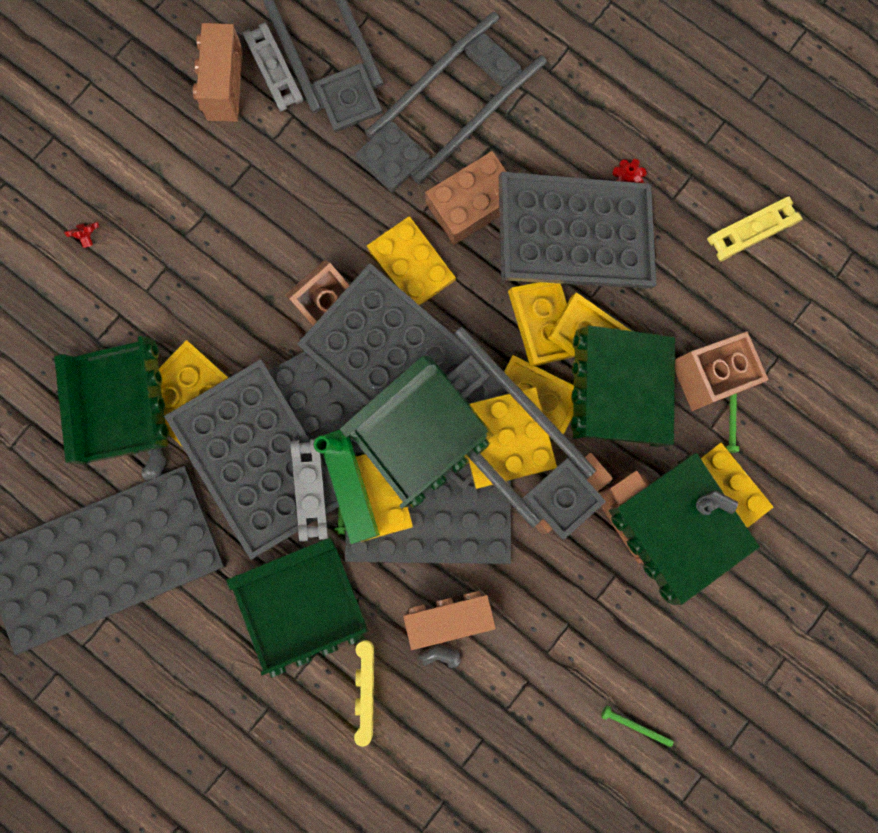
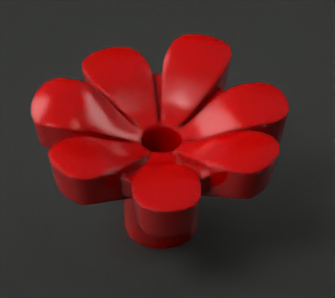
[612,159,647,183]
[64,221,99,248]

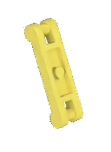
[707,196,803,262]
[354,640,374,747]

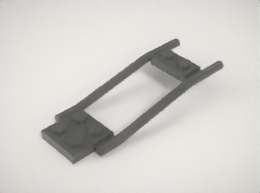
[263,0,384,133]
[355,11,547,193]
[447,326,606,540]

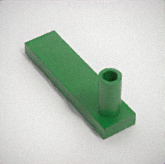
[314,430,380,544]

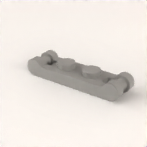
[242,22,304,112]
[291,439,328,542]

